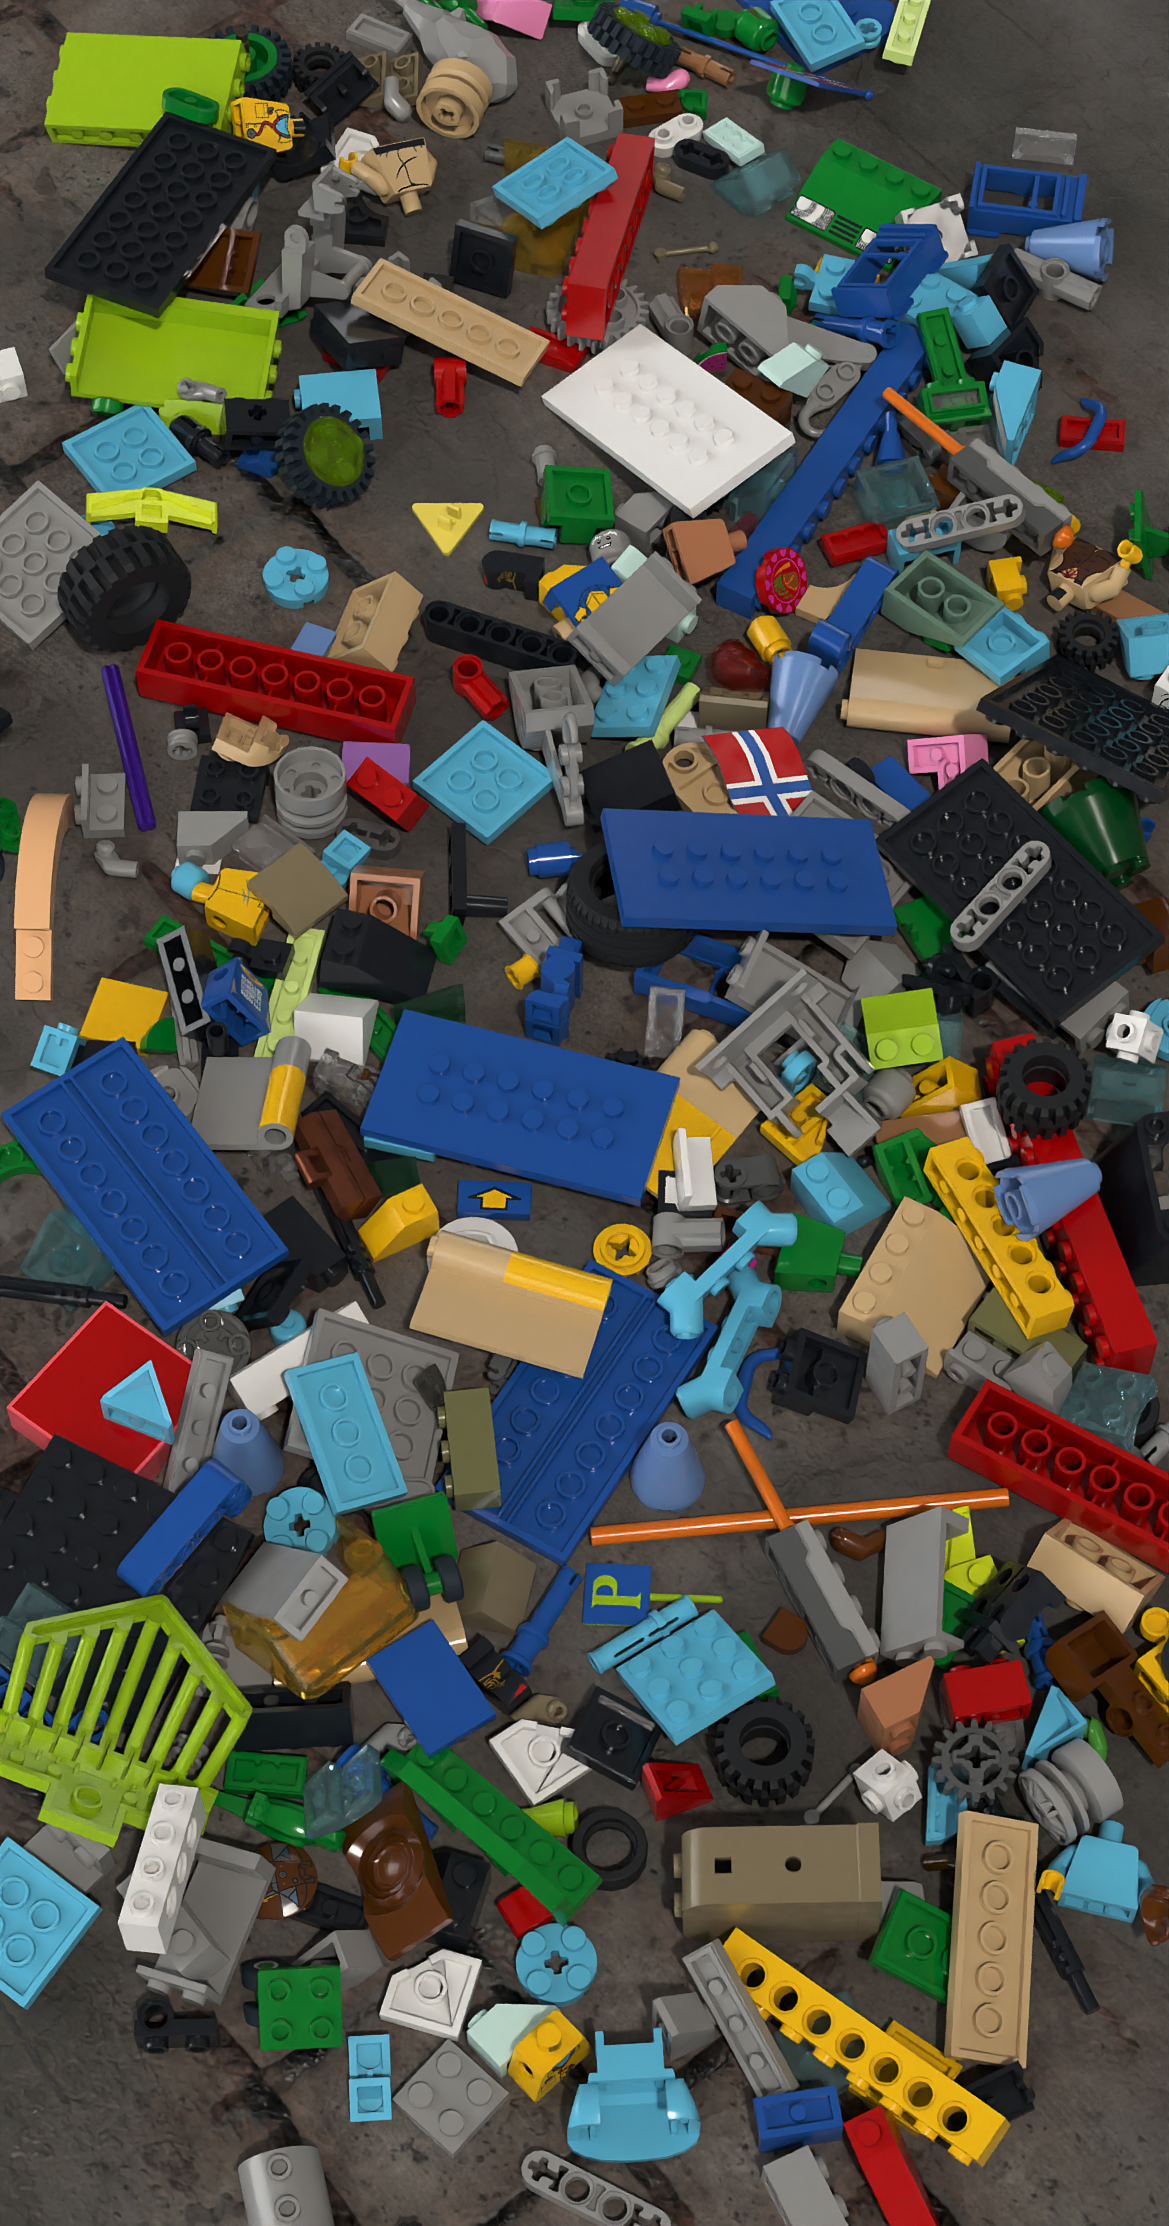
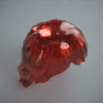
[711,639,771,692]

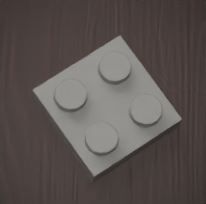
[392,2038,509,2158]

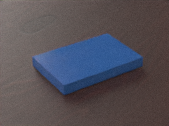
[366,1620,496,1759]

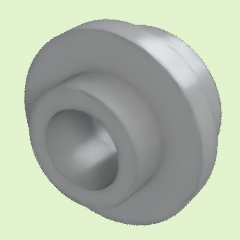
[646,1257,682,1290]

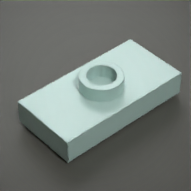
[703,117,765,167]

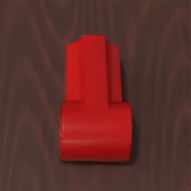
[434,357,467,418]
[453,654,509,721]

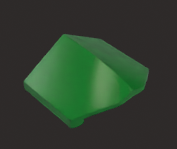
[872,1128,937,1210]

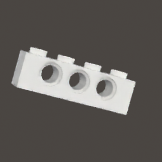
[118,1784,206,1954]

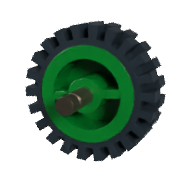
[208,24,293,102]

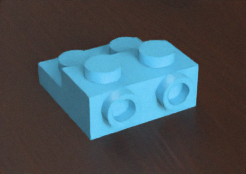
[954,606,1050,686]

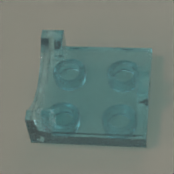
[1058,1362,1158,1452]

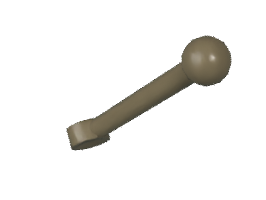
[654,241,719,261]

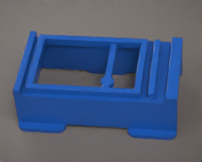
[966,161,1087,239]
[831,224,949,320]
[634,929,752,1028]

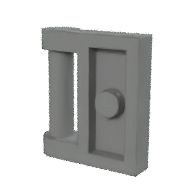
[499,887,572,971]

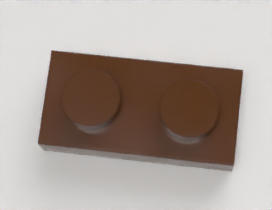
[617,89,683,129]

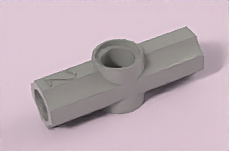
[1014,248,1102,311]

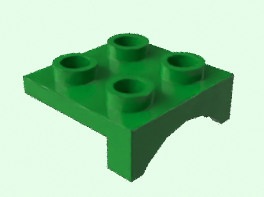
[893,896,964,965]

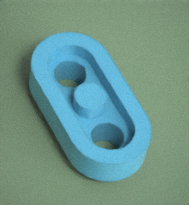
[779,1050,817,1096]

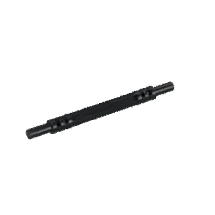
[292,1115,386,1309]
[0,1275,128,1309]
[969,1758,1100,2015]

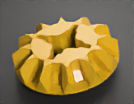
[593,1224,652,1277]

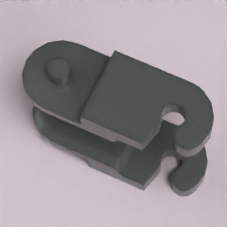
[488,1353,518,1397]

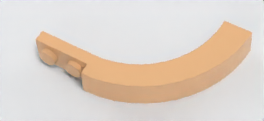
[14,793,73,1000]

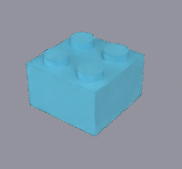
[888,272,978,340]

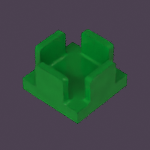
[540,465,615,544]

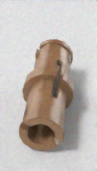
[676,46,737,88]

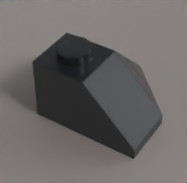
[966,317,1044,393]

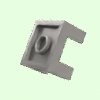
[545,67,623,146]
[894,193,978,263]

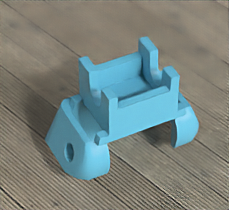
[567,2028,701,2163]

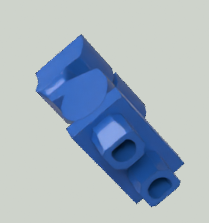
[525,936,583,1047]

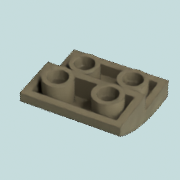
[358,51,423,109]
[248,842,348,939]

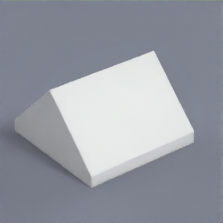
[294,993,379,1068]

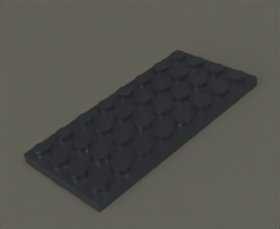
[44,111,277,319]
[875,758,1165,1028]

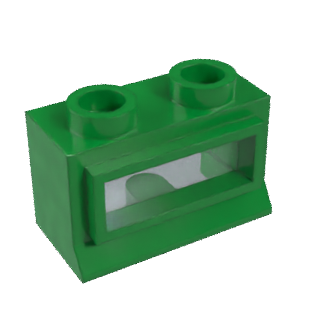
[917,377,992,430]

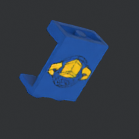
[542,556,622,665]

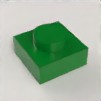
[665,644,702,686]

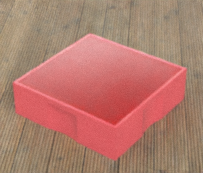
[6,1301,192,1482]

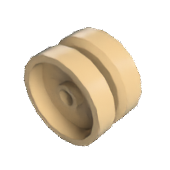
[416,58,493,139]

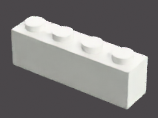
[227,1301,369,1421]

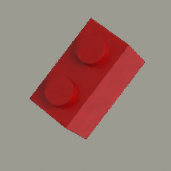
[347,757,430,832]
[940,1658,1032,1732]

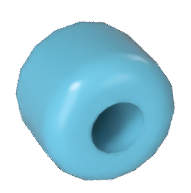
[171,861,210,901]
[269,1309,307,1346]

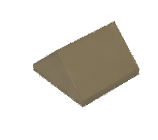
[698,685,770,731]
[456,1541,537,1637]

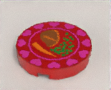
[756,547,807,614]

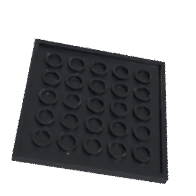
[976,654,1169,805]
[0,1434,255,1736]

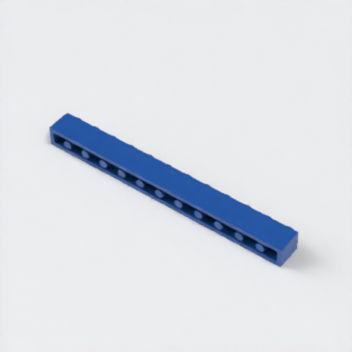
[716,322,929,620]

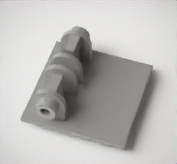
[194,1615,277,1698]

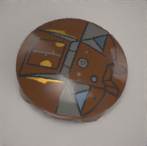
[253,1842,318,1920]

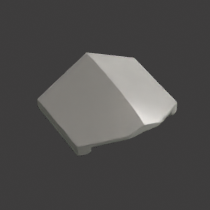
[841,940,922,997]

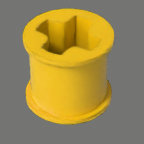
[505,953,541,990]

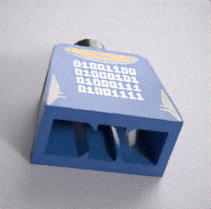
[201,957,271,1046]

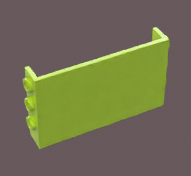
[44,32,251,147]
[65,293,282,408]

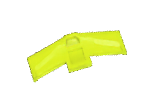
[85,487,218,534]
[944,1506,1025,1654]

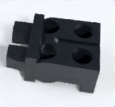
[955,1560,1067,1664]

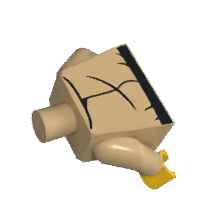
[339,137,437,216]

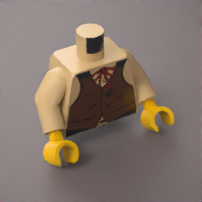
[1047,515,1143,611]

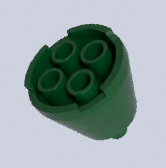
[1039,777,1151,891]

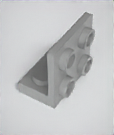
[22,1823,116,1896]

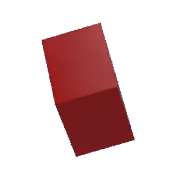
[642,1763,713,1822]

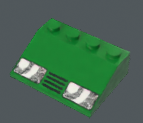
[785,138,942,273]

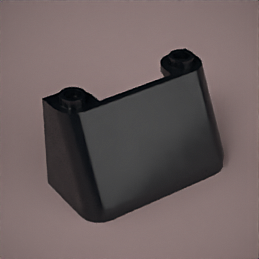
[1094,1111,1169,1287]

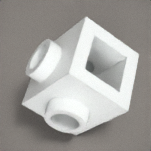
[1105,1010,1164,1065]
[853,1749,922,1822]

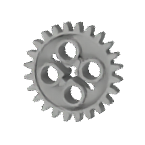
[546,279,649,353]

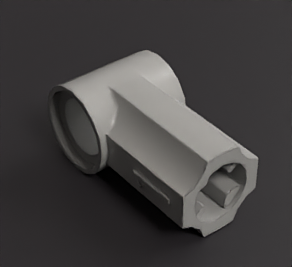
[648,293,694,356]
[651,1212,726,1260]

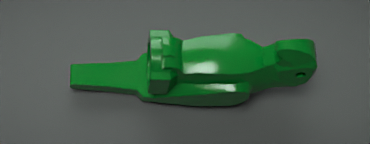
[213,1791,347,1853]

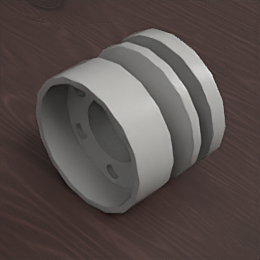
[273,746,348,839]
[1018,1738,1124,1846]

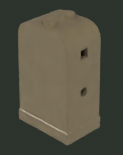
[674,1822,882,1942]

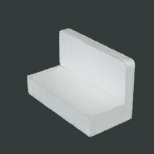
[672,1128,717,1211]

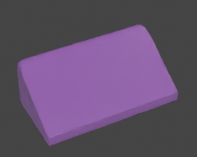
[342,741,412,786]

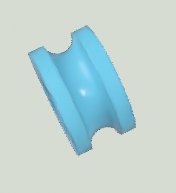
[855,18,882,49]

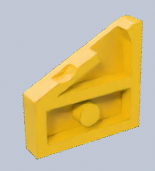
[760,1083,832,1166]

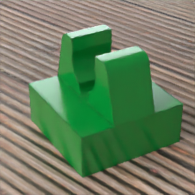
[681,3,718,44]
[422,914,468,966]

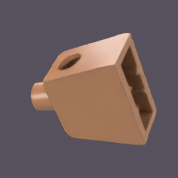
[662,519,747,585]

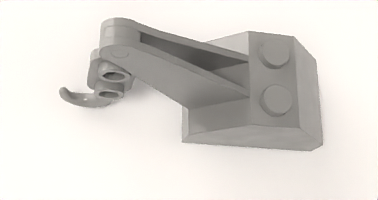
[697,285,877,438]
[509,665,594,826]

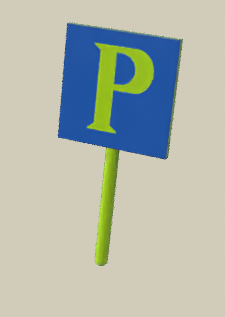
[582,1563,723,1627]

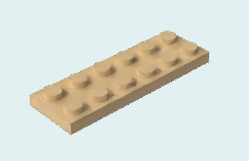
[351,258,550,387]
[944,1810,1039,2069]

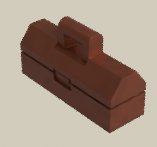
[293,1109,383,1221]

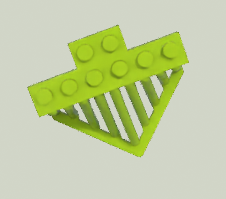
[0,1594,253,1848]

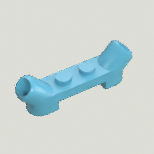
[657,1200,797,1340]
[676,1267,782,1420]

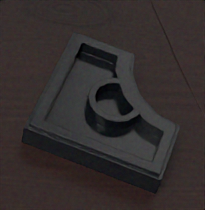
[344,191,389,247]

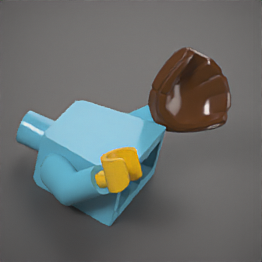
[1036,1820,1169,1946]

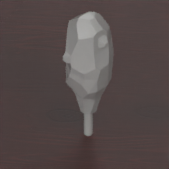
[394,0,518,103]

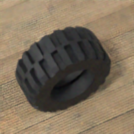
[57,525,192,653]

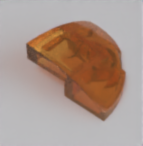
[676,263,743,318]

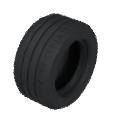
[566,842,697,968]

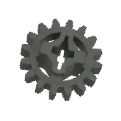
[931,1719,1019,1808]

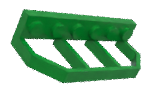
[379,1742,603,1927]

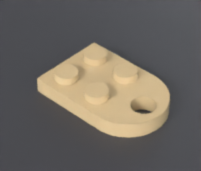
[662,742,737,814]

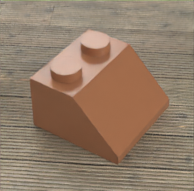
[349,865,425,941]
[857,1655,935,1756]

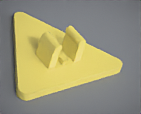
[412,503,484,556]

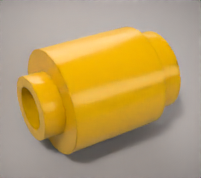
[747,616,792,665]

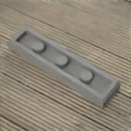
[163,1349,234,1495]
[682,1938,800,2097]

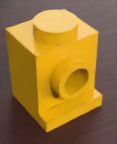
[985,556,1027,611]

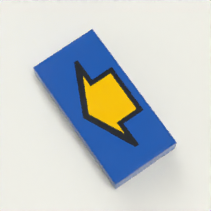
[457,1180,532,1221]

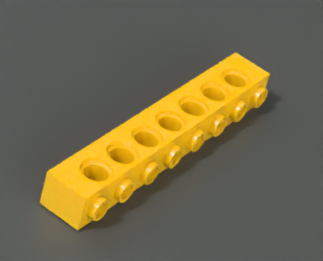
[723,1928,1011,2168]

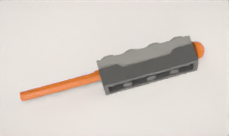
[882,387,1074,556]
[725,1420,881,1685]

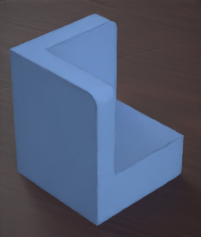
[291,622,336,657]

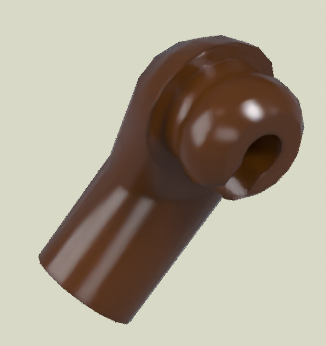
[831,1527,886,1561]

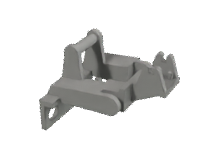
[245,164,372,319]
[695,968,883,1157]

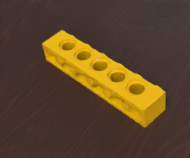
[923,1136,1075,1340]

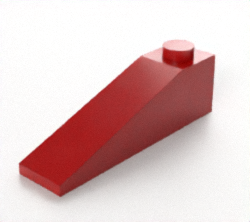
[843,2105,940,2226]

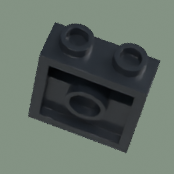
[771,1327,868,1424]

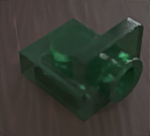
[366,1156,420,1199]

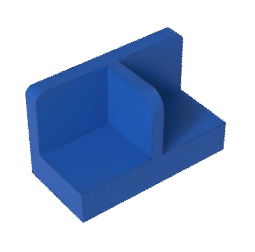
[753,2085,844,2153]

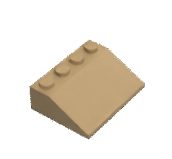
[837,1196,991,1379]

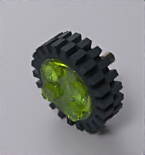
[587,1,682,85]
[275,403,376,509]

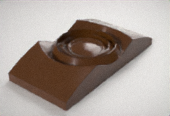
[182,227,262,296]
[344,1781,454,1961]

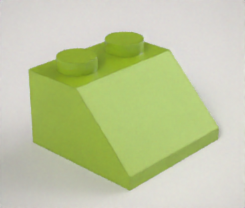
[860,988,944,1070]

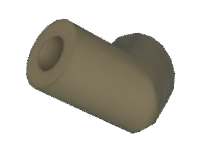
[653,162,687,202]
[508,1694,568,1725]

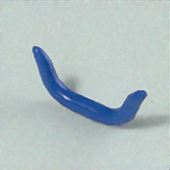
[1051,397,1107,464]
[735,1348,781,1440]

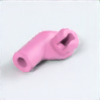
[646,69,690,93]

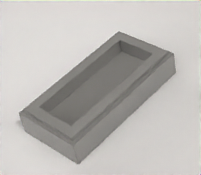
[346,13,413,59]

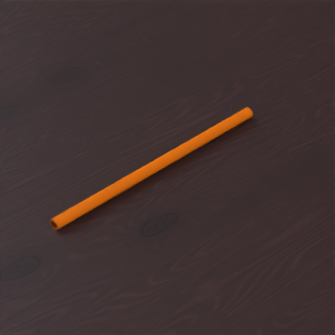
[590,1488,1009,1546]

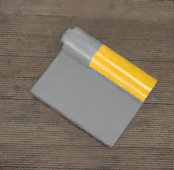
[191,1036,312,1150]

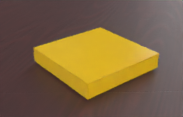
[79,977,170,1057]
[848,2020,963,2137]

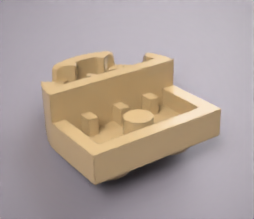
[211,712,289,767]

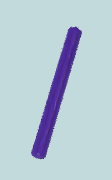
[101,664,156,832]

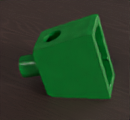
[774,1212,864,1293]

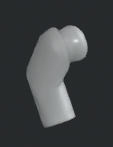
[177,378,227,404]

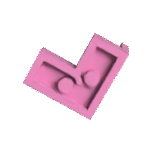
[475,0,552,39]
[907,734,989,790]

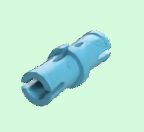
[489,519,557,550]

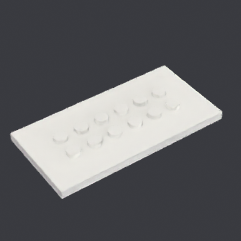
[541,324,796,519]

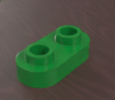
[162,88,220,126]

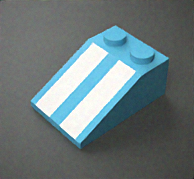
[988,360,1042,466]

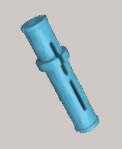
[587,1594,699,1675]

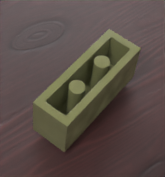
[967,1287,1088,1378]
[437,1387,501,1511]

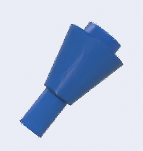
[875,411,907,473]

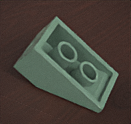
[881,550,1005,648]

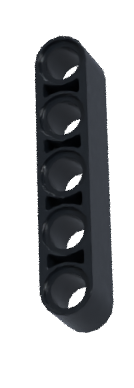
[424,600,578,671]

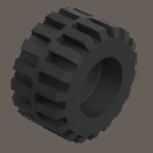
[996,1038,1092,1140]
[714,1696,815,1807]

